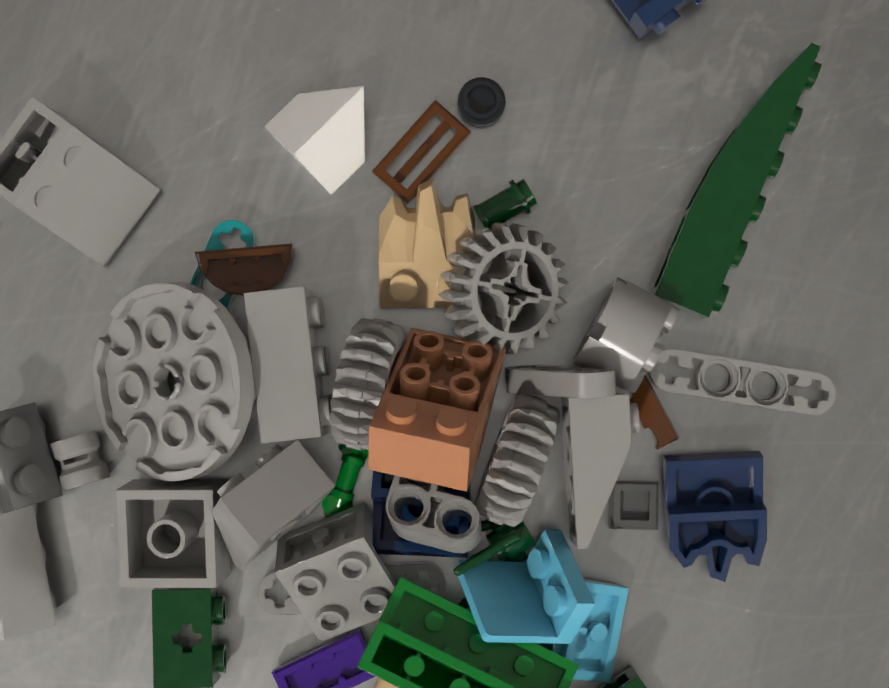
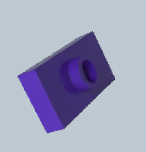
[271,628,375,688]

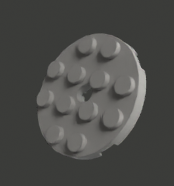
[93,282,255,481]

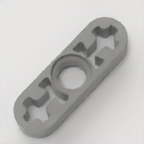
[505,364,616,399]

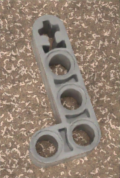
[386,475,482,553]

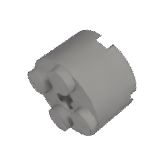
[574,277,680,393]

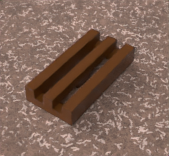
[372,100,471,204]

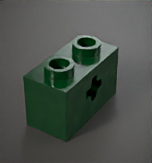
[152,588,227,688]

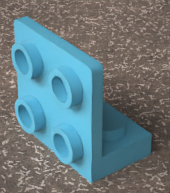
[456,529,595,644]

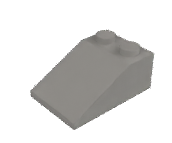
[561,393,639,549]

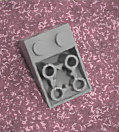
[0,96,161,267]

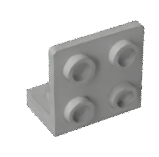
[275,503,396,641]

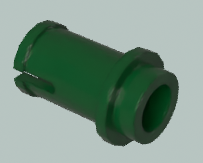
[473,179,538,229]

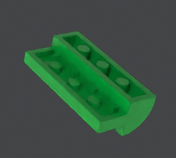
[357,577,579,688]

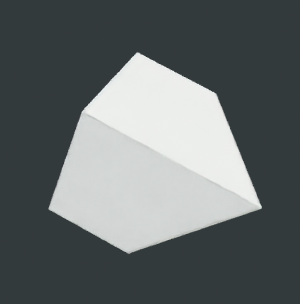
[264,86,366,196]

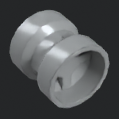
[49,431,110,491]

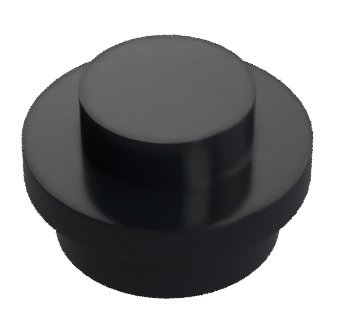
[458,77,506,126]

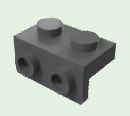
[0,402,63,514]

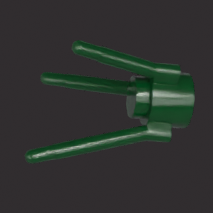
[453,520,536,609]

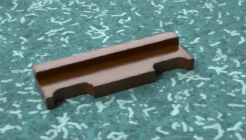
[629,374,679,450]

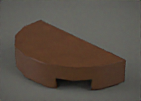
[195,243,293,296]

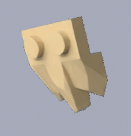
[379,179,475,308]

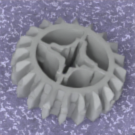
[438,222,569,355]
[329,318,407,451]
[474,394,560,527]

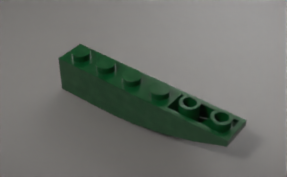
[651,43,822,319]

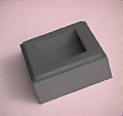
[608,480,659,530]

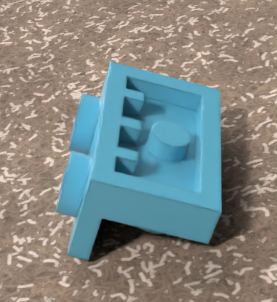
[538,579,629,683]

